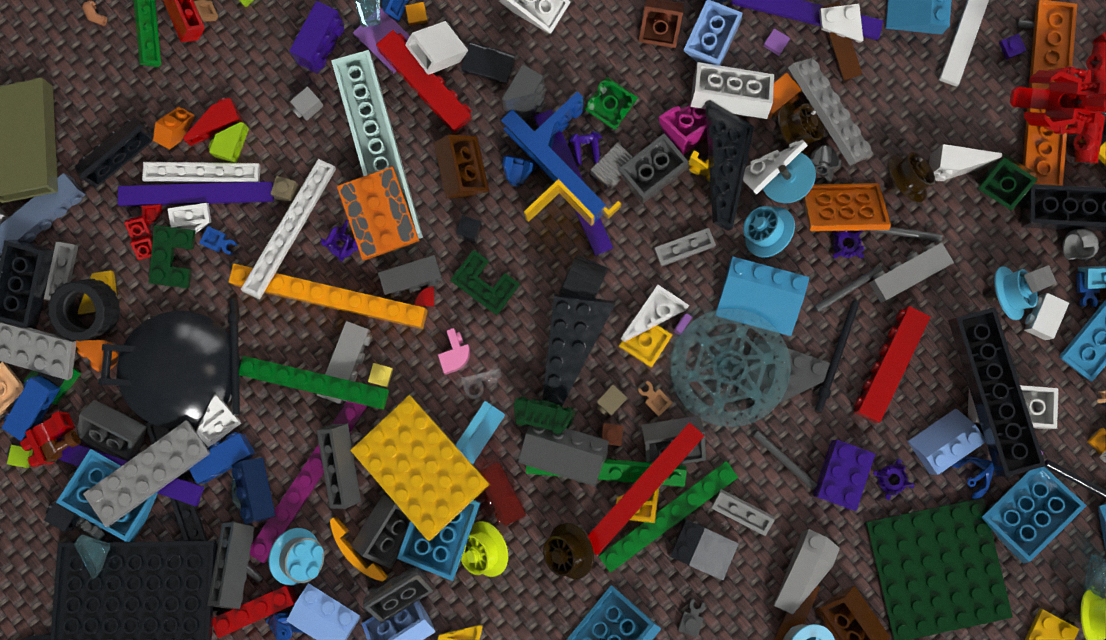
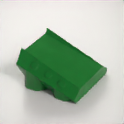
[584,77,638,130]

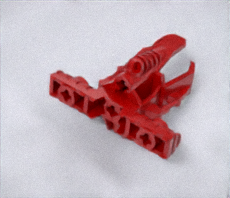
[1009,42,1106,163]

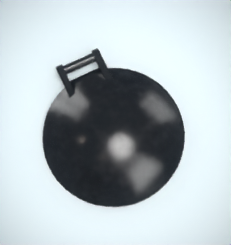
[98,311,241,429]

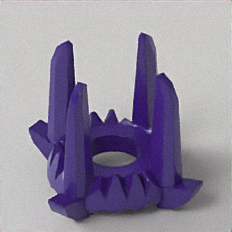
[569,131,602,165]
[321,219,359,261]
[831,230,865,259]
[873,459,915,500]

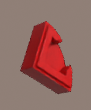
[141,204,163,225]
[415,287,435,307]

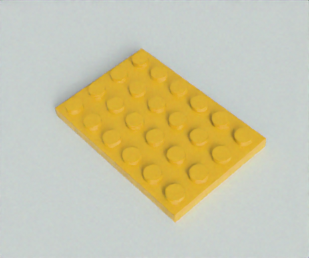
[350,395,490,541]

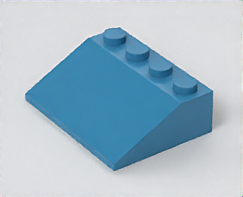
[885,0,952,35]
[715,257,809,336]
[56,449,158,542]
[982,467,1087,564]
[397,500,480,581]
[567,585,662,640]

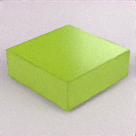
[7,445,33,468]

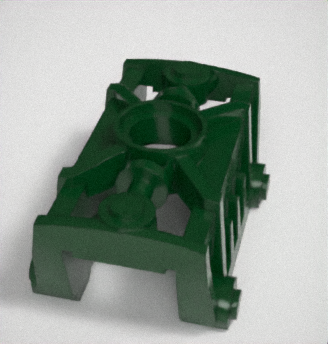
[514,396,576,434]

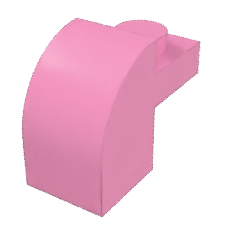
[438,328,470,375]

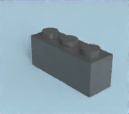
[378,255,443,299]

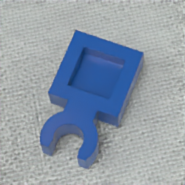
[199,226,238,255]
[1076,273,1100,307]

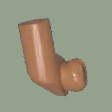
[82,0,107,26]

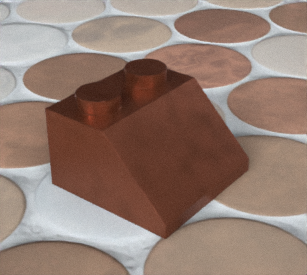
[639,0,684,48]

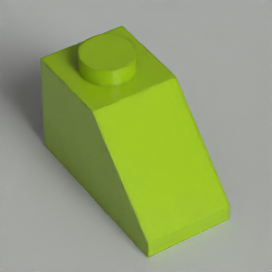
[209,122,249,163]

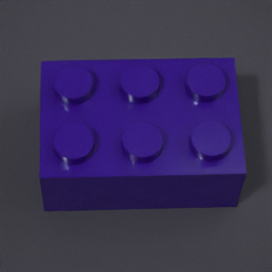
[289,1,344,74]
[813,440,875,511]

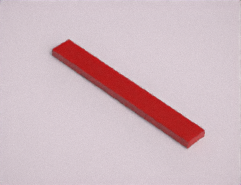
[588,422,705,555]

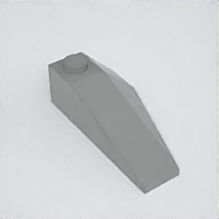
[773,529,840,615]

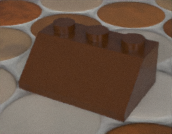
[434,135,489,198]
[815,586,890,640]

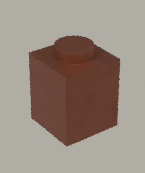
[601,423,623,446]

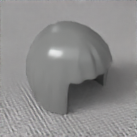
[1063,229,1099,260]

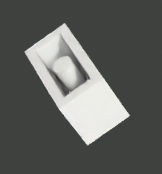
[1024,293,1069,340]

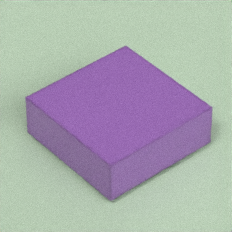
[763,29,790,56]
[674,313,692,335]

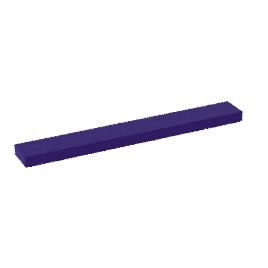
[730,0,883,40]
[534,109,613,256]
[118,182,274,206]
[57,438,204,506]

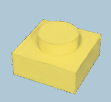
[368,363,393,387]

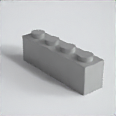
[869,242,954,303]
[317,321,372,404]

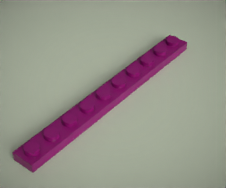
[250,401,368,563]

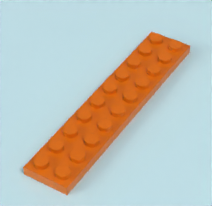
[1022,0,1077,186]

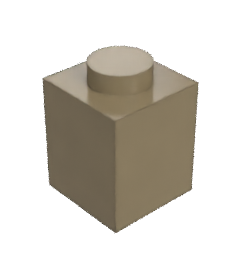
[271,176,300,204]
[596,385,627,416]

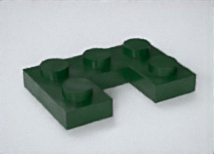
[149,225,196,288]
[450,250,520,316]

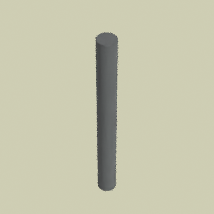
[867,226,942,242]
[814,265,883,312]
[753,430,817,490]

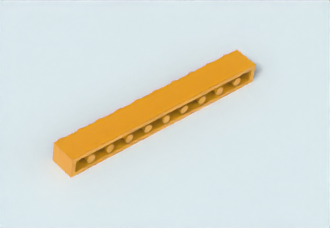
[229,263,428,329]

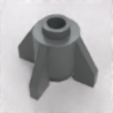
[810,145,841,182]

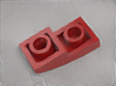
[124,215,153,260]

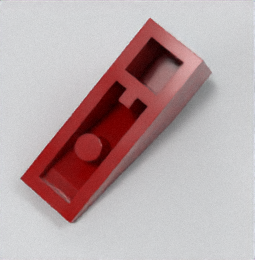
[183,98,243,146]

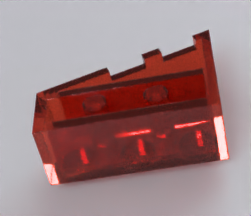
[479,462,527,527]

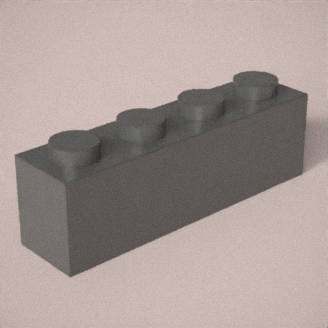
[317,424,361,509]
[207,522,254,609]

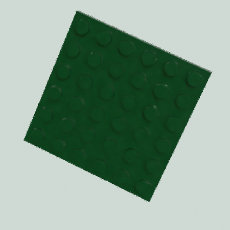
[865,497,1013,640]

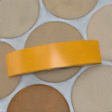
[330,516,388,582]

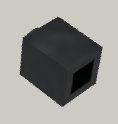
[456,215,482,243]
[44,502,81,532]

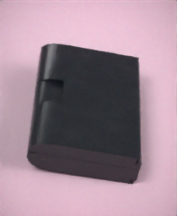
[461,42,516,85]

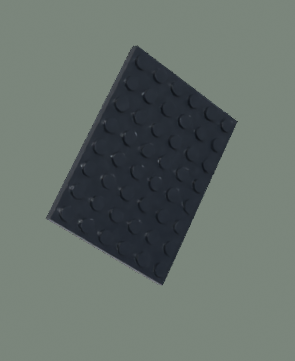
[50,541,217,640]

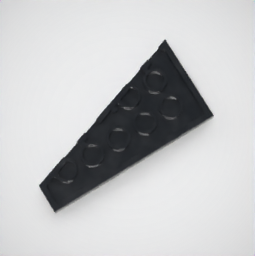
[705,101,754,231]
[542,294,615,407]

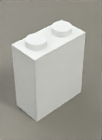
[405,21,468,75]

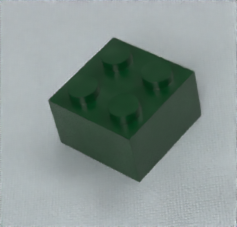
[977,152,1038,211]

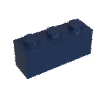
[232,458,276,524]

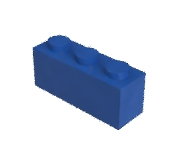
[2,376,61,441]
[189,432,256,484]

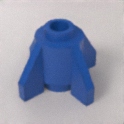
[502,155,536,187]

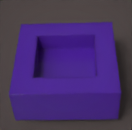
[999,33,1027,60]

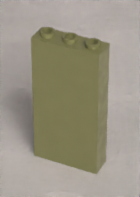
[0,78,58,203]

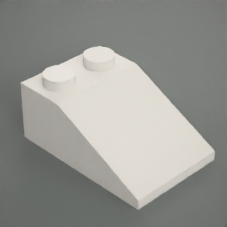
[499,0,570,34]
[929,144,1002,181]

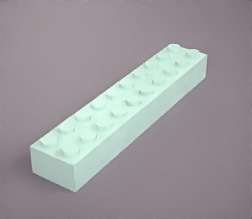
[331,50,423,238]

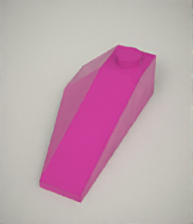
[658,103,707,155]

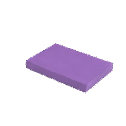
[353,7,410,74]

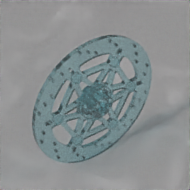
[671,309,791,427]

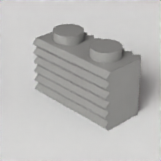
[590,143,633,189]

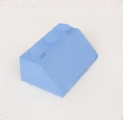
[684,0,743,66]
[907,409,986,475]
[286,583,360,640]
[362,600,435,640]

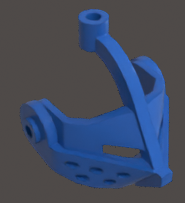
[952,456,994,499]
[266,612,304,640]

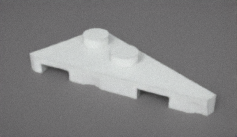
[743,140,808,194]
[621,285,689,342]

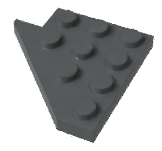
[736,337,830,416]

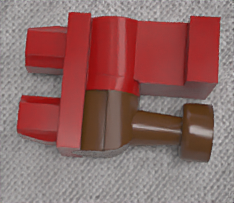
[20,411,81,467]

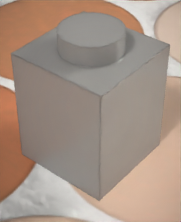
[290,86,323,121]

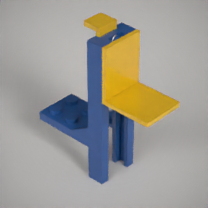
[501,91,621,226]

